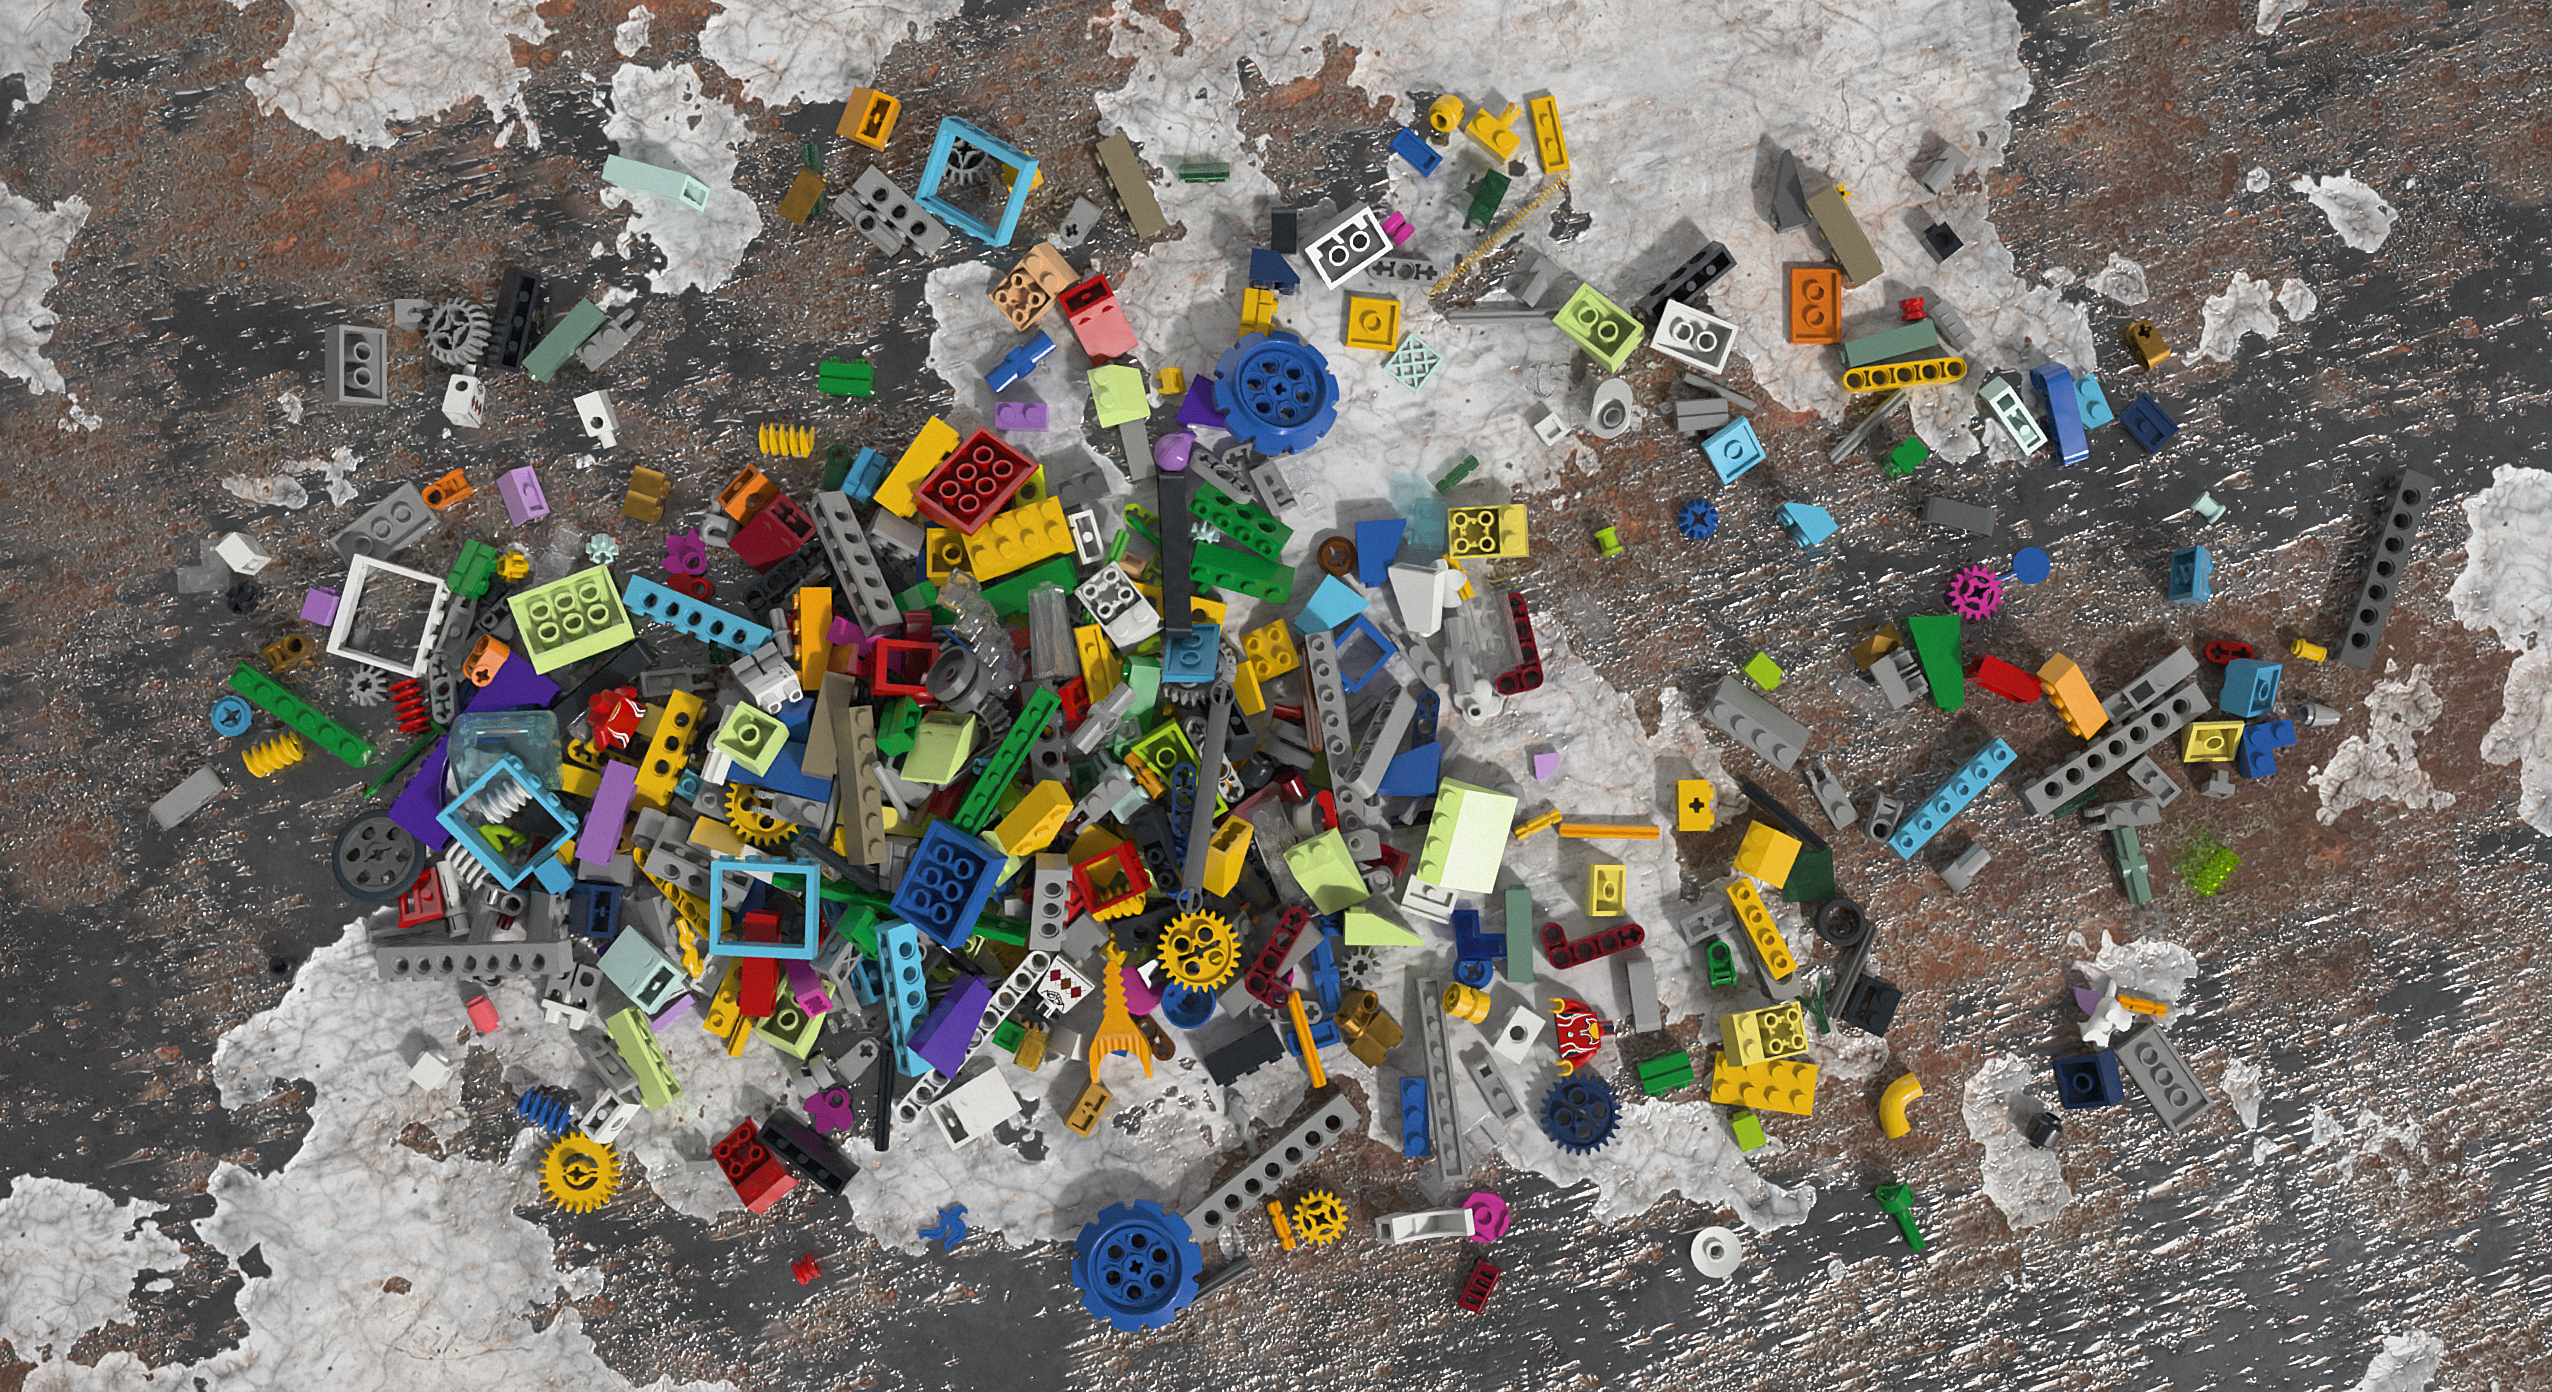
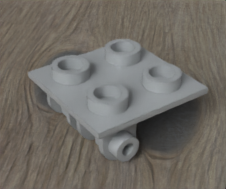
[1869,647,1929,711]
[692,775,755,827]

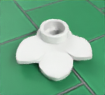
[1429,558,1467,608]
[1454,678,1503,726]

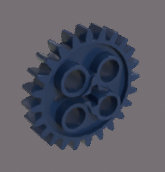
[1539,1072,1623,1156]

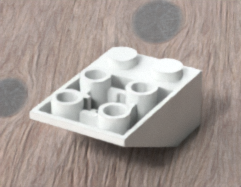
[1074,560,1164,657]
[928,1065,1022,1151]

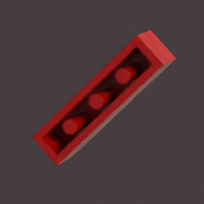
[736,909,783,1018]

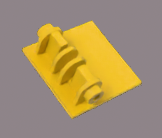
[1240,618,1301,684]

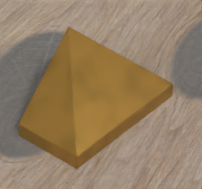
[1849,622,1906,671]

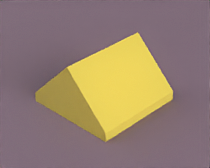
[2181,721,2245,762]
[1585,864,1626,916]

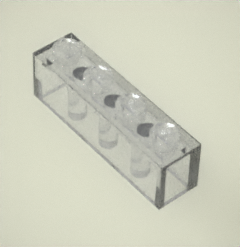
[1246,795,1308,905]

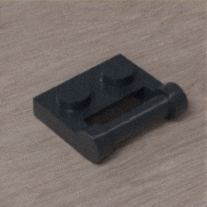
[1840,973,1903,1038]

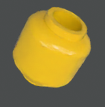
[1428,94,1465,132]

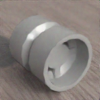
[790,1053,838,1099]

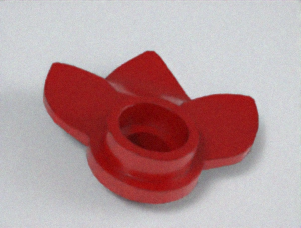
[666,573,713,620]

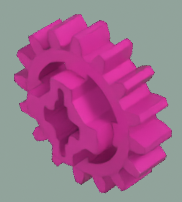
[1947,565,2004,621]

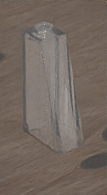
[1028,581,1080,682]

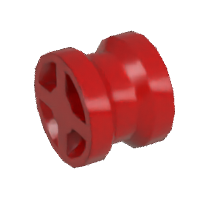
[1899,297,1927,322]
[791,1253,822,1286]

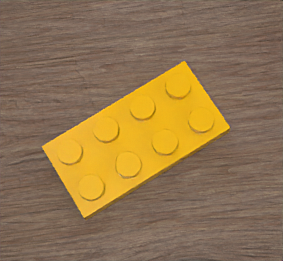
[1709,1050,1818,1116]

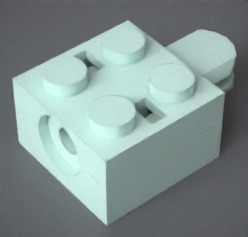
[1090,749,1160,825]

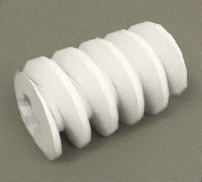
[478,776,534,824]
[444,839,495,891]

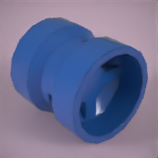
[1318,909,1343,935]

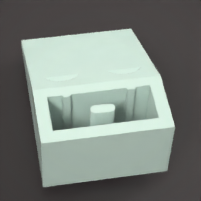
[596,924,688,1015]

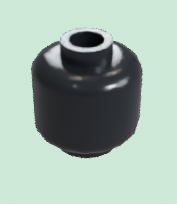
[1237,750,1275,790]
[2025,1111,2063,1151]

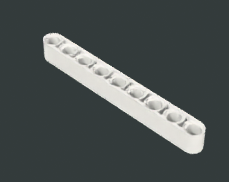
[895,950,1054,1125]

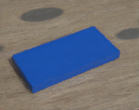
[726,740,836,804]

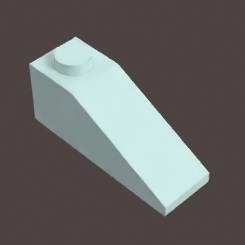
[1978,376,2047,456]

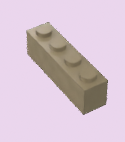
[1094,131,1167,240]
[1804,181,1884,287]
[801,670,859,781]

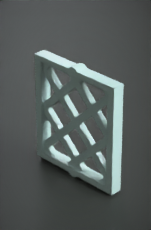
[1383,333,1444,394]

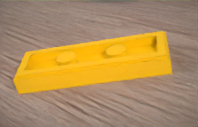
[1529,95,1570,175]
[1073,623,1114,704]

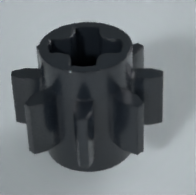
[225,583,259,615]

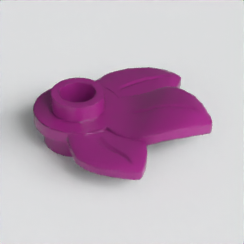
[661,528,707,575]
[803,1087,853,1133]

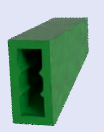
[1903,615,1964,713]

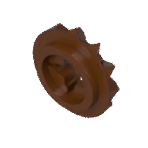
[1317,536,1357,577]

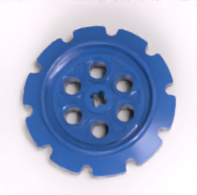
[1211,330,1339,456]
[1071,1199,1202,1332]

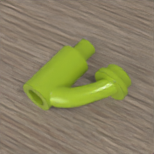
[476,823,528,861]

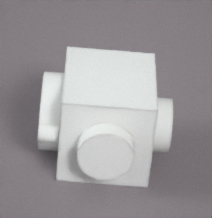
[407,1049,453,1091]

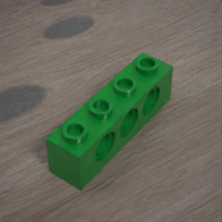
[1188,480,1294,563]

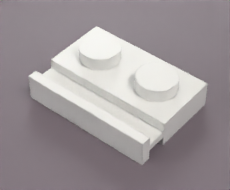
[1400,873,1460,925]

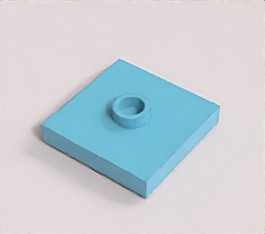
[1701,415,1767,485]

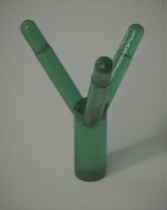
[1794,974,1831,1035]

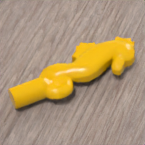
[675,916,704,979]

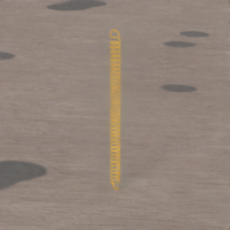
[1427,172,1573,299]

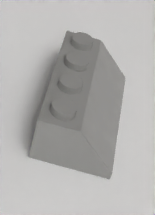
[1699,674,1811,773]

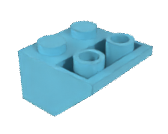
[1775,502,1839,550]

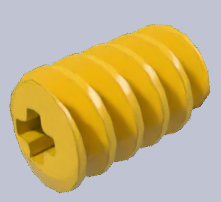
[759,422,815,458]
[242,730,303,778]
[1092,883,1146,922]

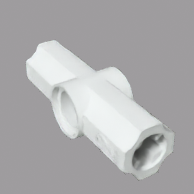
[700,705,736,786]

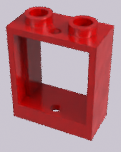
[870,638,942,699]
[1964,654,2043,705]
[1072,839,1152,915]

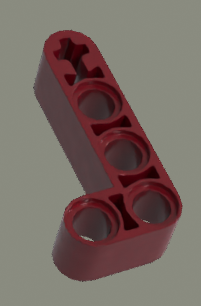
[1494,592,1544,696]
[900,609,938,714]
[1212,764,1310,830]
[1244,904,1311,1009]
[1539,921,1645,970]

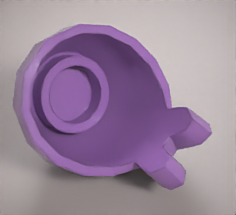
[1154,425,1198,472]

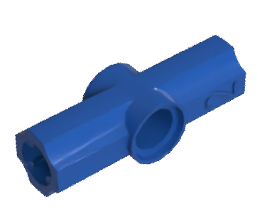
[984,330,1057,395]
[1310,935,1343,1014]

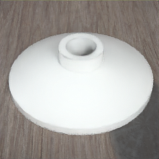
[1691,1226,1742,1278]

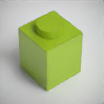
[1740,651,1783,691]
[1728,1110,1767,1152]

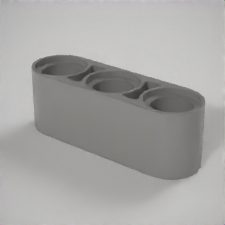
[149,766,225,830]
[1625,957,1661,1033]

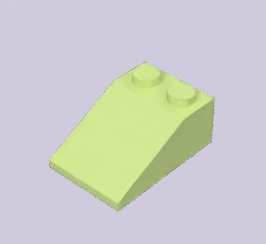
[1552,282,1645,374]
[1283,827,1370,916]
[753,972,836,1060]

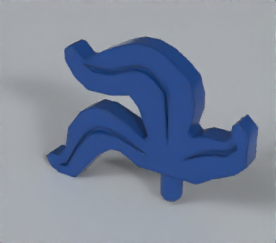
[919,1205,968,1251]

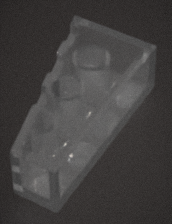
[1413,1111,1512,1208]

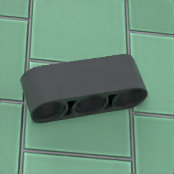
[1920,496,1997,537]

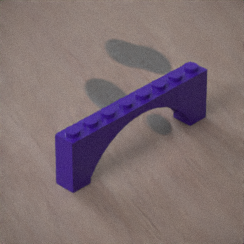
[386,650,565,852]

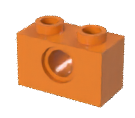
[715,463,778,526]

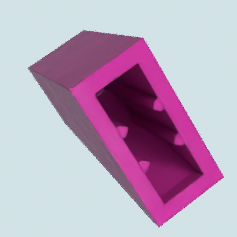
[783,958,834,1018]

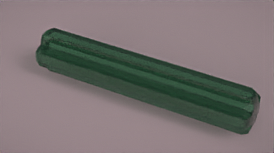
[803,142,826,217]

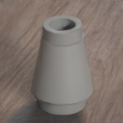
[2298,702,2340,727]

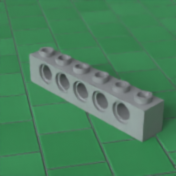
[807,490,903,639]

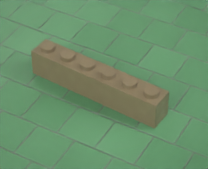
[833,705,887,865]

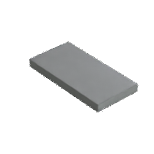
[328,480,441,578]
[2113,1021,2215,1134]

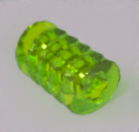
[2187,845,2245,900]

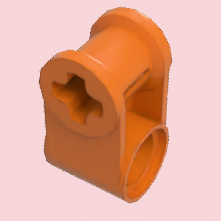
[422,468,475,510]
[462,634,510,687]

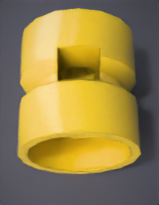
[1442,982,1490,1024]

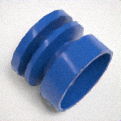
[1162,978,1217,1029]

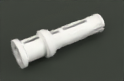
[436,860,471,938]

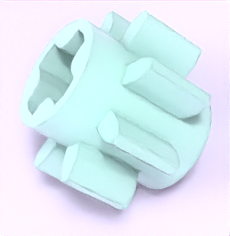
[1188,520,1220,548]
[586,533,619,565]

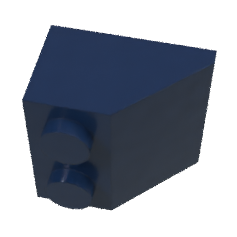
[2053,1048,2125,1110]

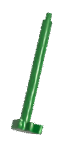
[1127,515,1213,597]
[363,718,451,799]

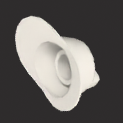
[1590,378,1633,439]
[1292,795,1326,840]

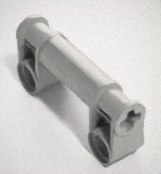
[466,879,531,988]

